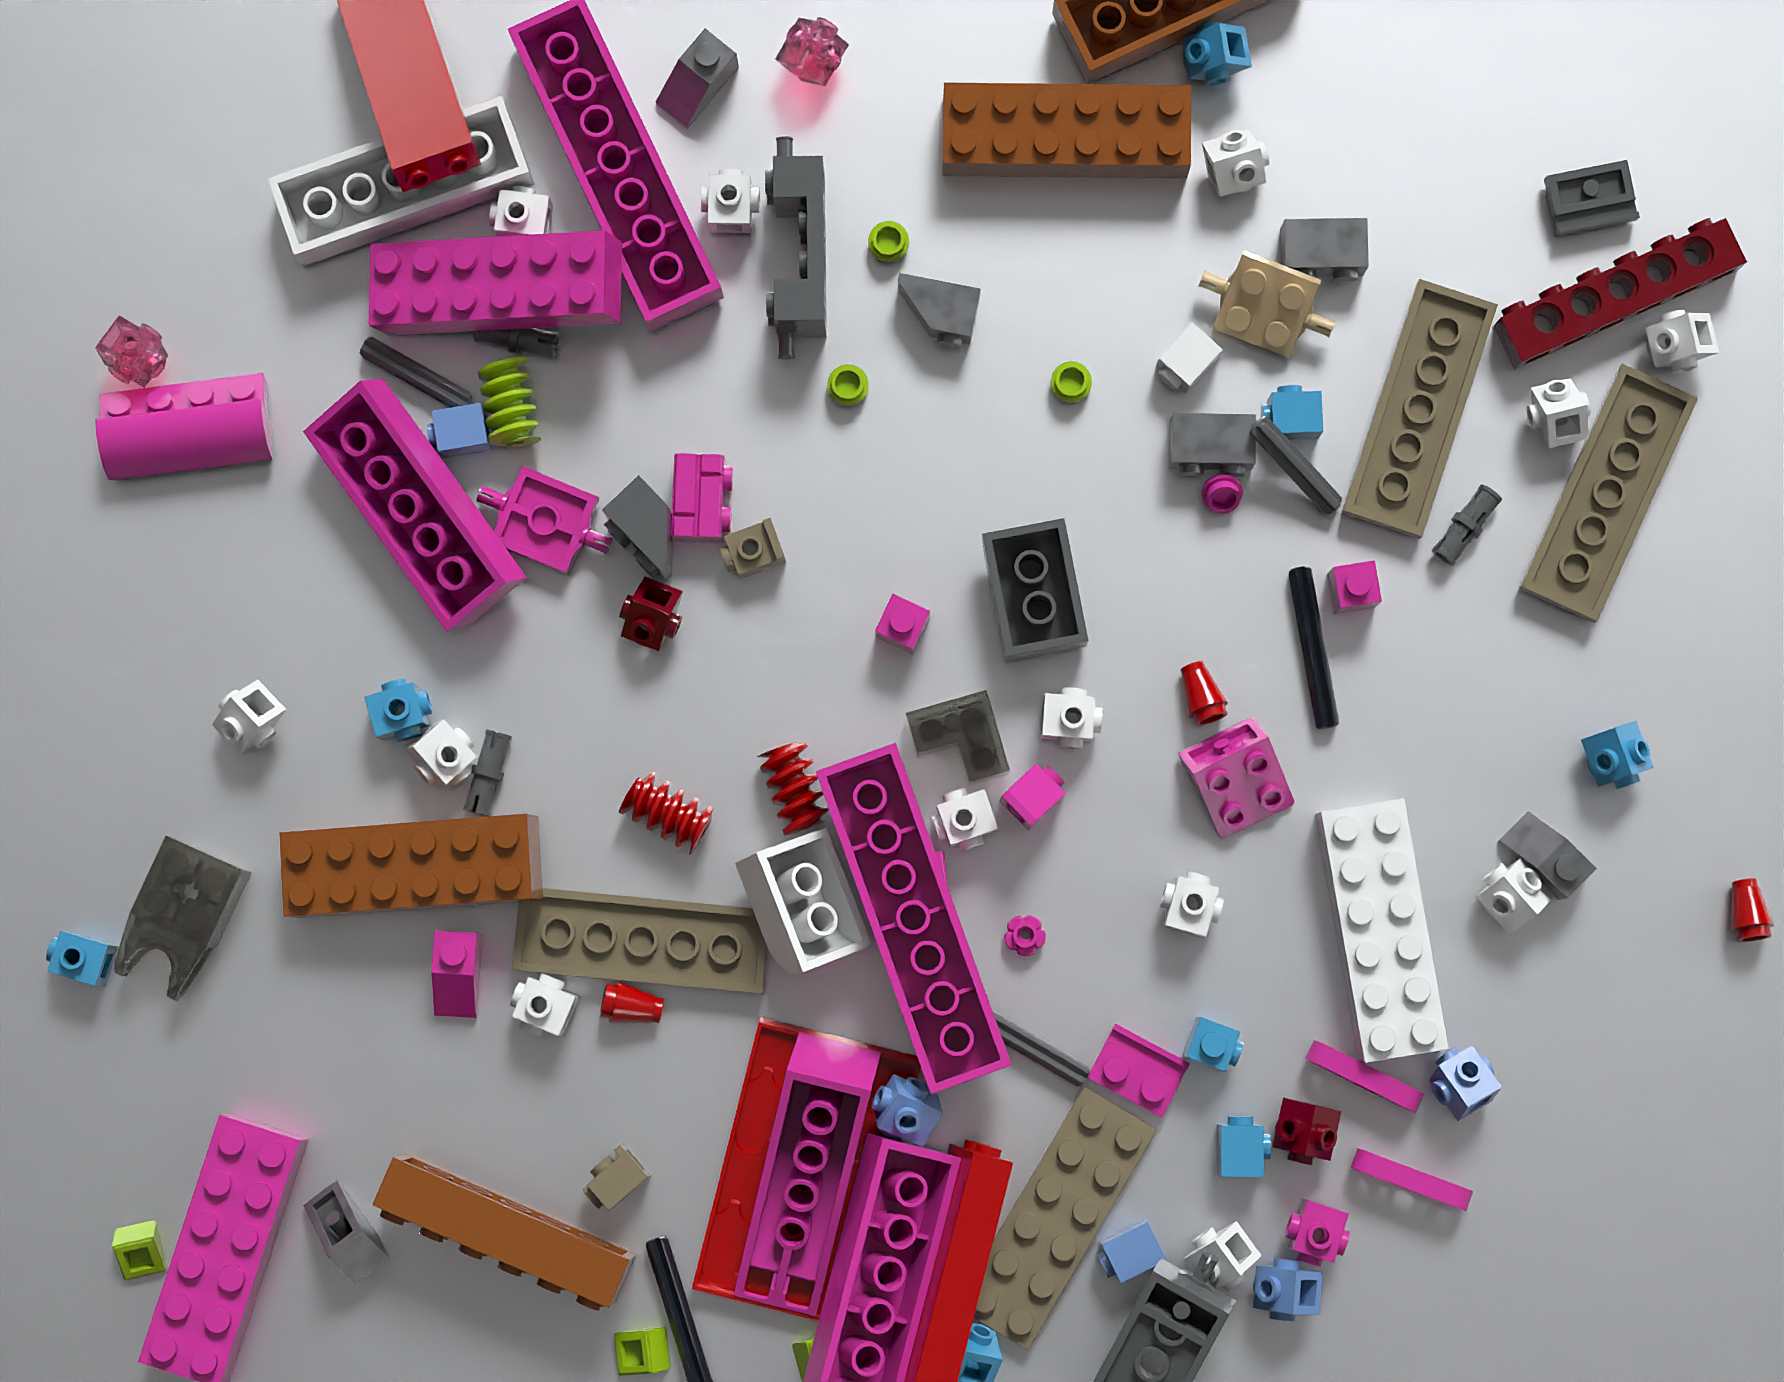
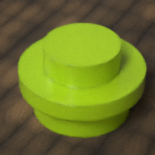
[868,221,909,262]
[1051,361,1092,403]
[827,364,869,406]

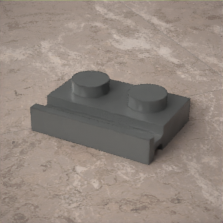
[1544,160,1640,237]

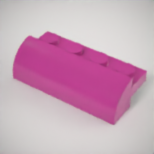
[95,373,273,480]

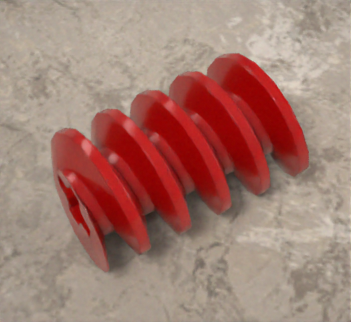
[757,743,829,836]
[618,772,713,855]

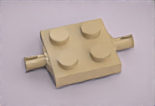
[1198,250,1336,358]

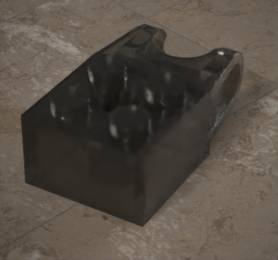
[114,836,252,1001]

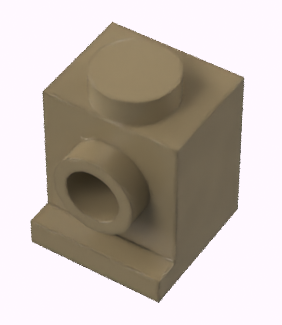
[720,518,786,579]
[582,1143,651,1211]

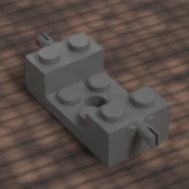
[765,136,827,360]
[1093,1251,1236,1382]

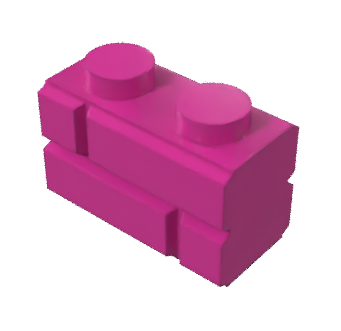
[671,453,733,543]

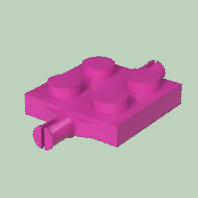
[476,466,613,575]

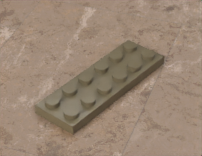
[1341,279,1498,539]
[1519,363,1698,623]
[512,888,768,994]
[974,1087,1157,1350]

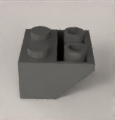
[602,475,673,581]

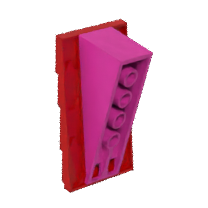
[692,1017,921,1321]

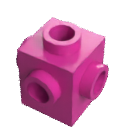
[1285,1198,1350,1267]

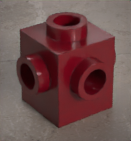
[619,576,683,652]
[1272,1097,1342,1165]

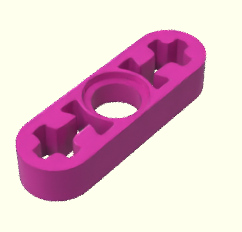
[1305,1040,1425,1113]
[1350,1148,1473,1211]

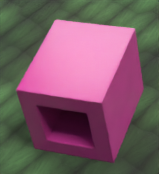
[1327,560,1382,614]
[875,593,930,654]

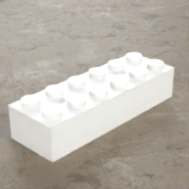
[267,96,534,266]
[1315,798,1449,1063]

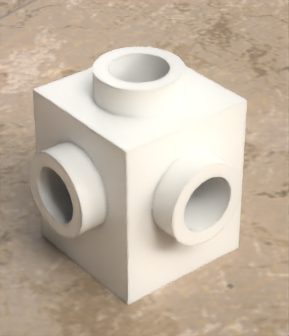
[1202,128,1270,197]
[701,169,760,233]
[489,186,553,236]
[1646,310,1719,373]
[1526,378,1591,448]
[212,680,286,754]
[1041,688,1102,749]
[405,719,477,787]
[932,788,999,851]
[1477,858,1554,935]
[1160,871,1224,938]
[510,973,579,1037]
[1183,1221,1262,1291]

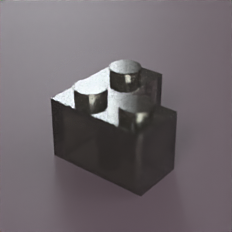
[906,690,1010,786]

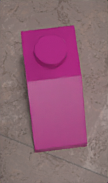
[999,764,1066,831]
[431,930,483,1018]

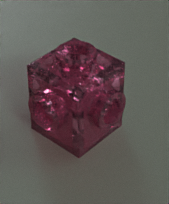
[775,17,849,86]
[95,315,168,388]

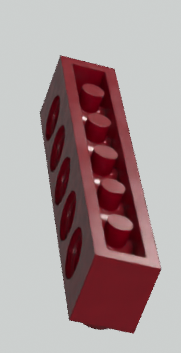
[1494,218,1747,370]

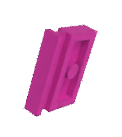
[1087,1024,1190,1117]

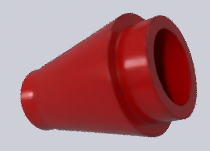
[1180,661,1228,726]
[1731,878,1774,942]
[600,981,664,1023]

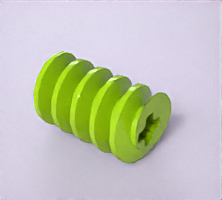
[478,356,541,448]

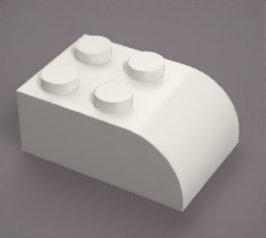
[735,828,872,975]

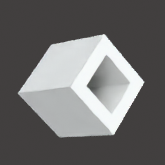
[1156,322,1223,393]

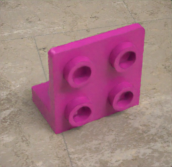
[1178,717,1294,839]

